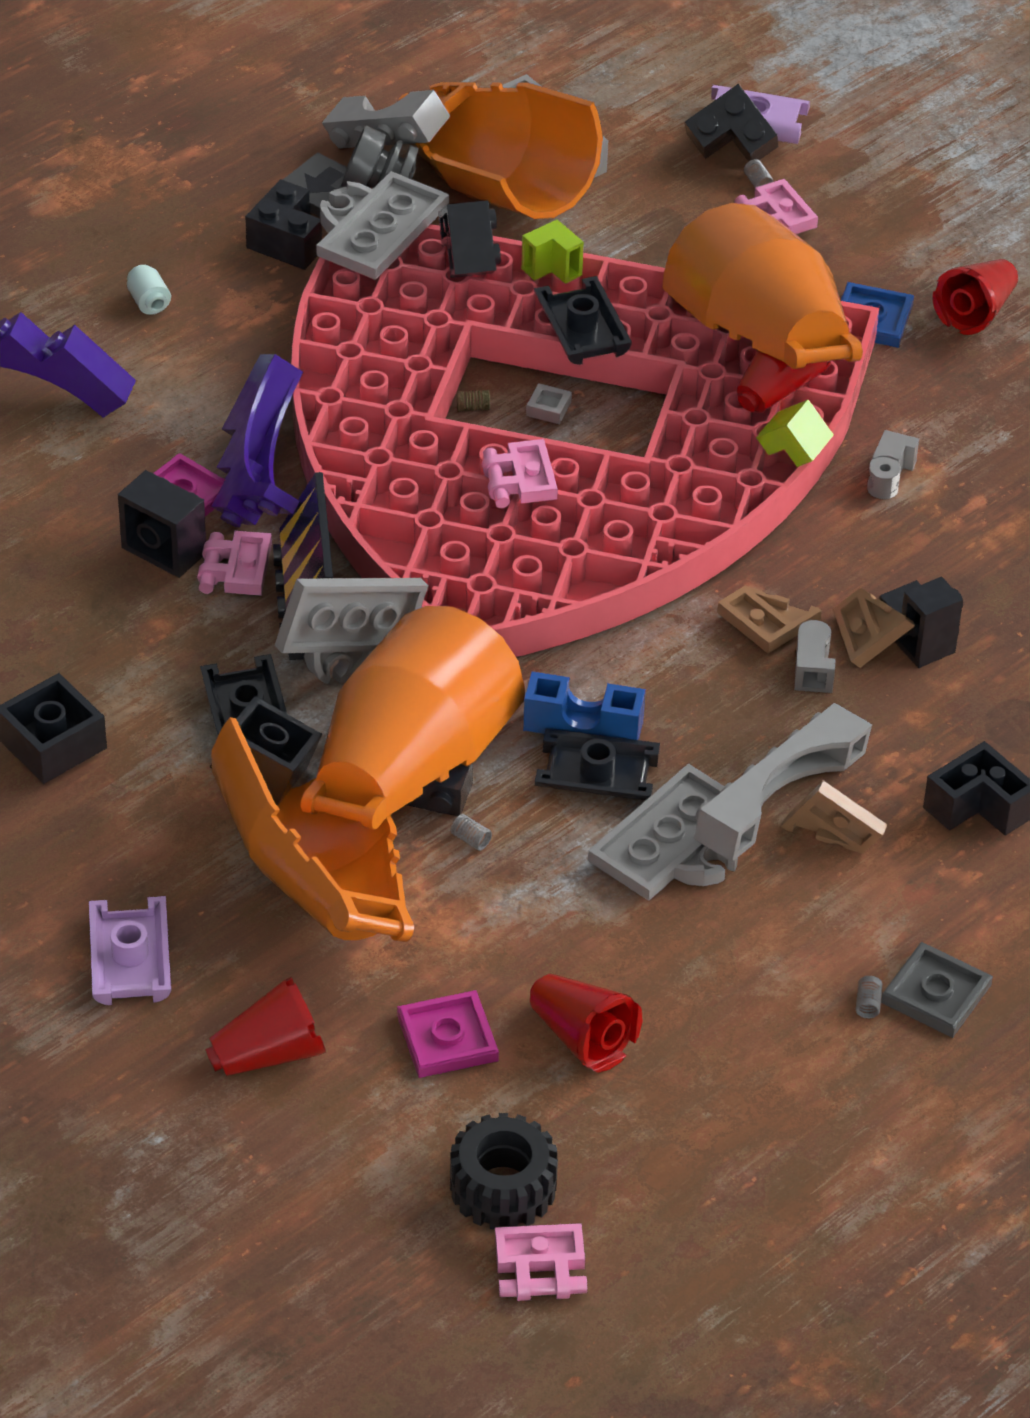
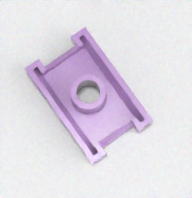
[711,85,810,144]
[89,896,171,1005]

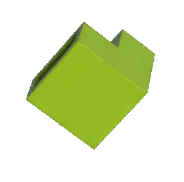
[521,219,584,284]
[756,400,834,467]

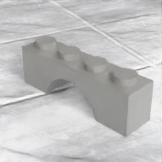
[322,90,450,148]

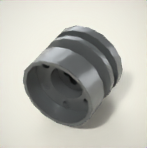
[338,125,419,189]

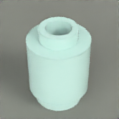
[127,265,171,315]

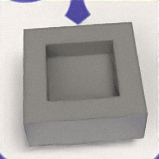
[526,383,572,425]

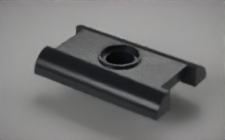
[534,276,632,365]
[200,654,287,735]
[535,728,660,800]

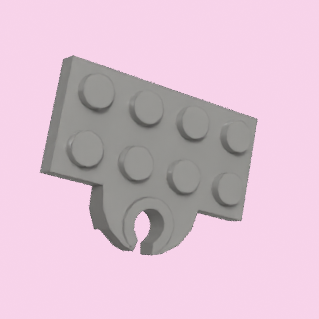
[317,171,449,280]
[275,578,429,684]
[588,764,738,901]

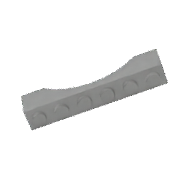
[694,703,872,862]

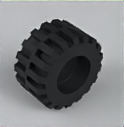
[450,1113,558,1230]

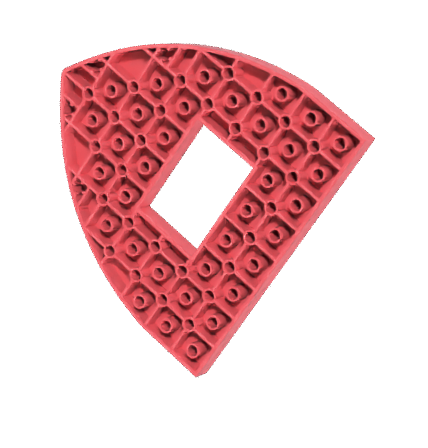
[291,224,879,657]

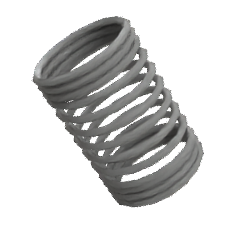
[744,159,773,188]
[451,814,492,851]
[856,976,883,1018]

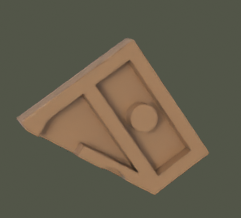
[717,585,822,654]
[833,587,915,668]
[781,780,887,854]

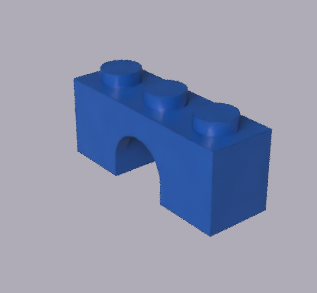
[523,671,646,740]

